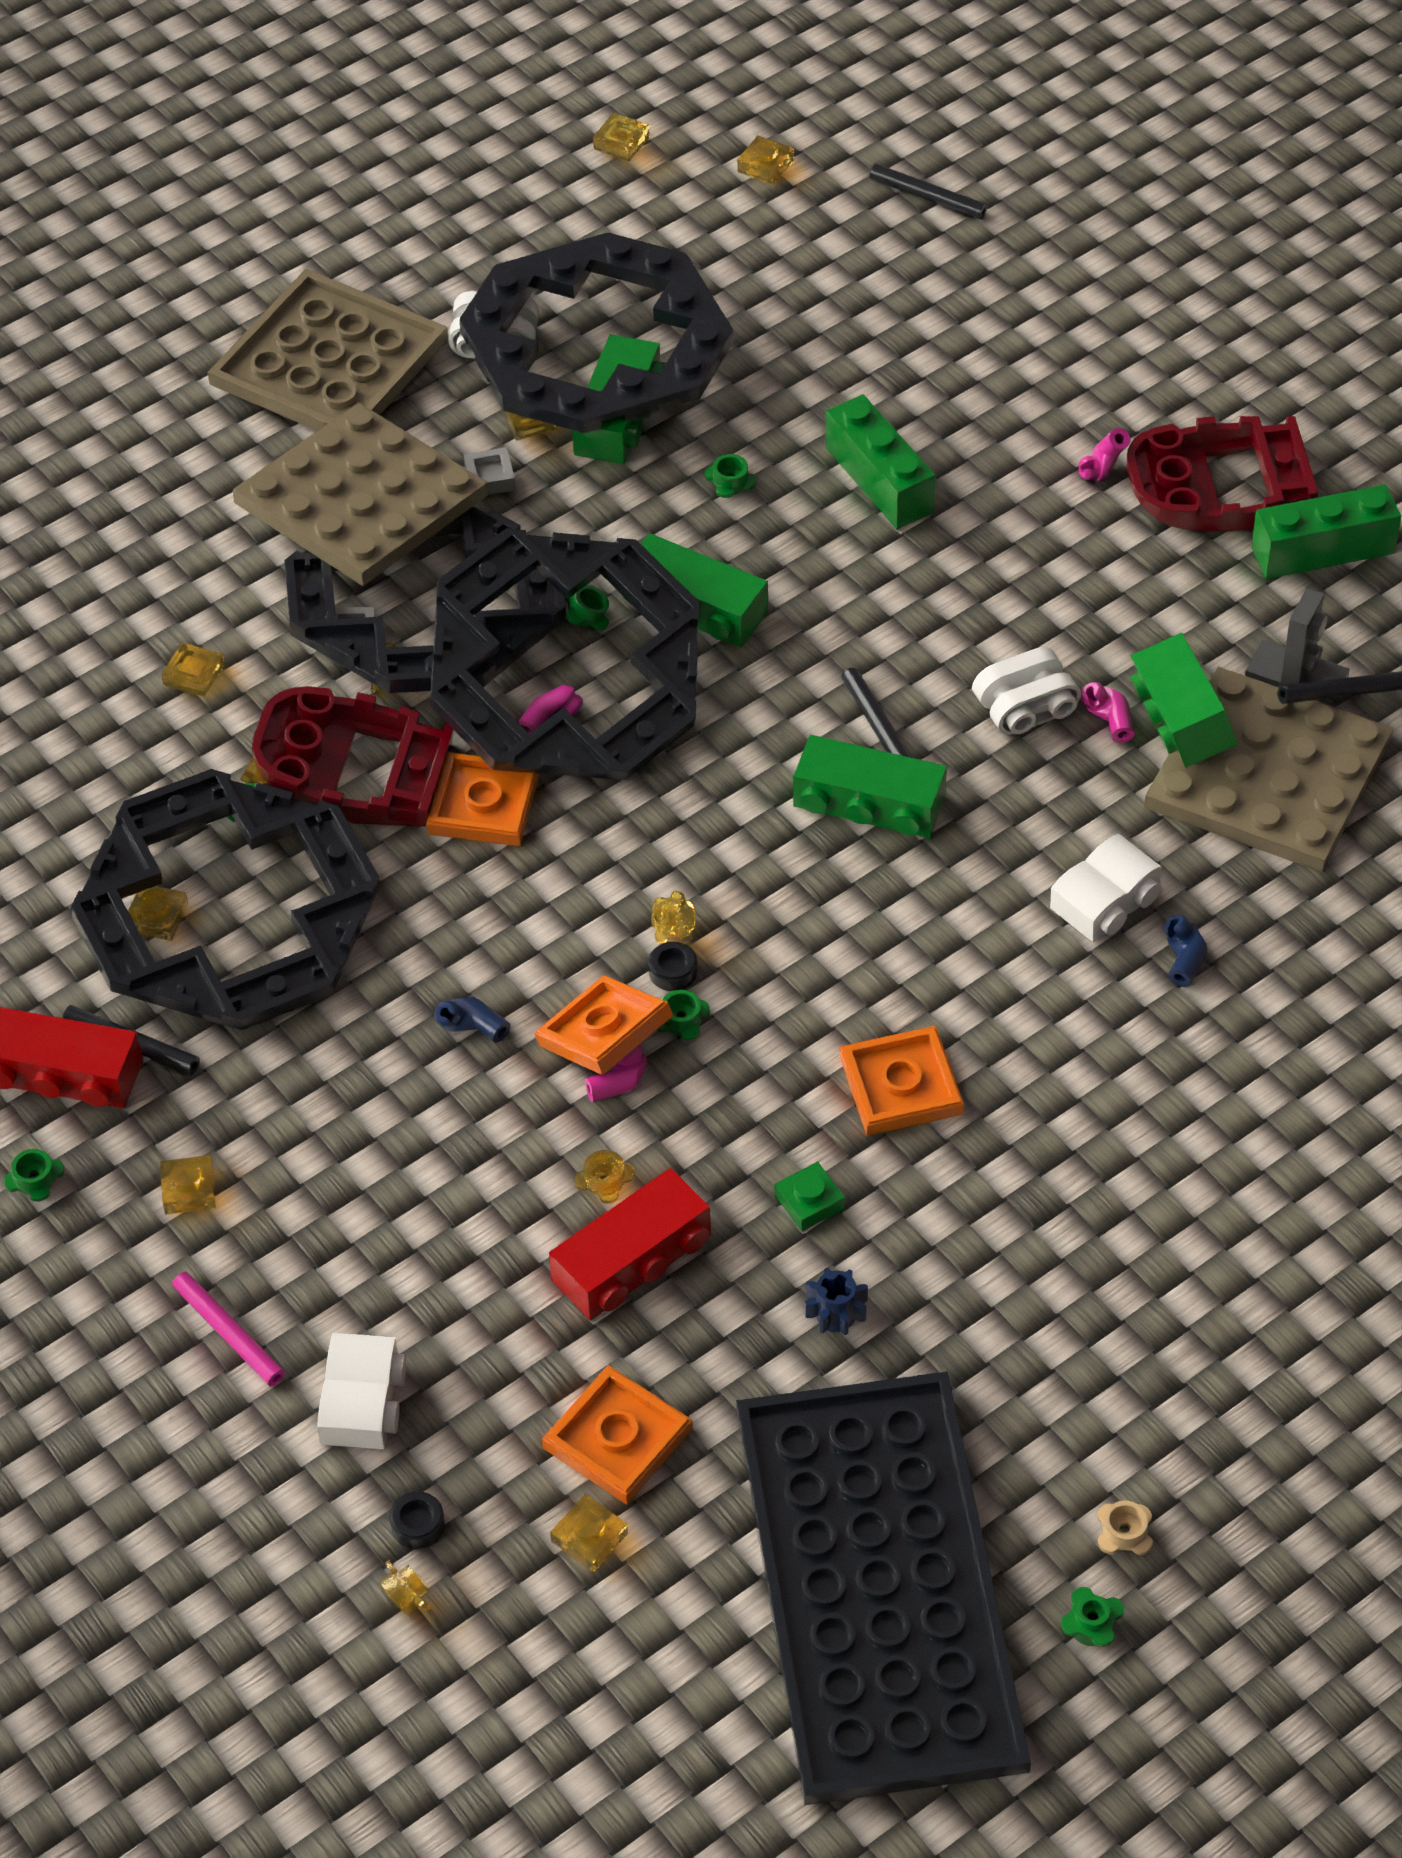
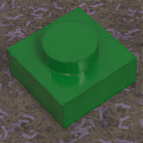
[774,1161,845,1232]

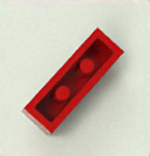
[0,1007,143,1109]
[549,1167,711,1321]

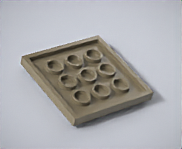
[207,269,448,431]
[233,403,488,586]
[1144,666,1394,873]

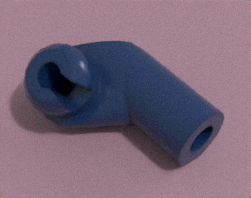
[1164,915,1208,987]
[434,997,511,1043]

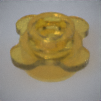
[651,891,695,944]
[574,1150,635,1204]
[379,1560,431,1616]

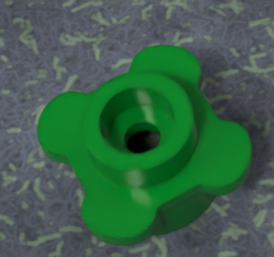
[705,454,757,498]
[565,585,609,631]
[657,990,710,1040]
[4,1149,65,1202]
[1061,1587,1124,1647]

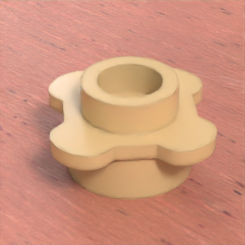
[1097,1500,1153,1555]

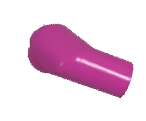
[1079,428,1131,481]
[1081,682,1135,743]
[518,685,583,734]
[585,1044,647,1102]

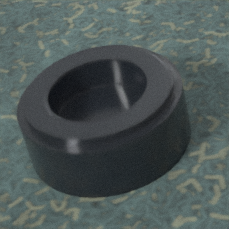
[648,942,698,991]
[389,1492,445,1549]

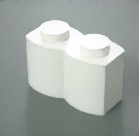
[1050,834,1162,942]
[317,1333,406,1449]

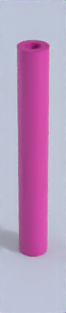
[172,1271,285,1387]

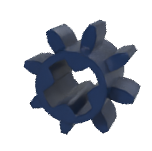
[805,1268,868,1335]

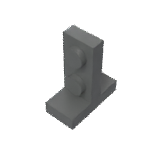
[1245,588,1350,707]

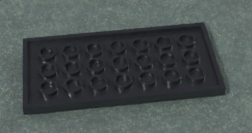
[736,1371,1031,1805]

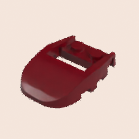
[1127,416,1318,531]
[252,686,454,827]

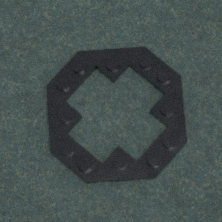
[459,232,734,433]
[284,506,566,694]
[430,528,699,780]
[71,769,379,1030]

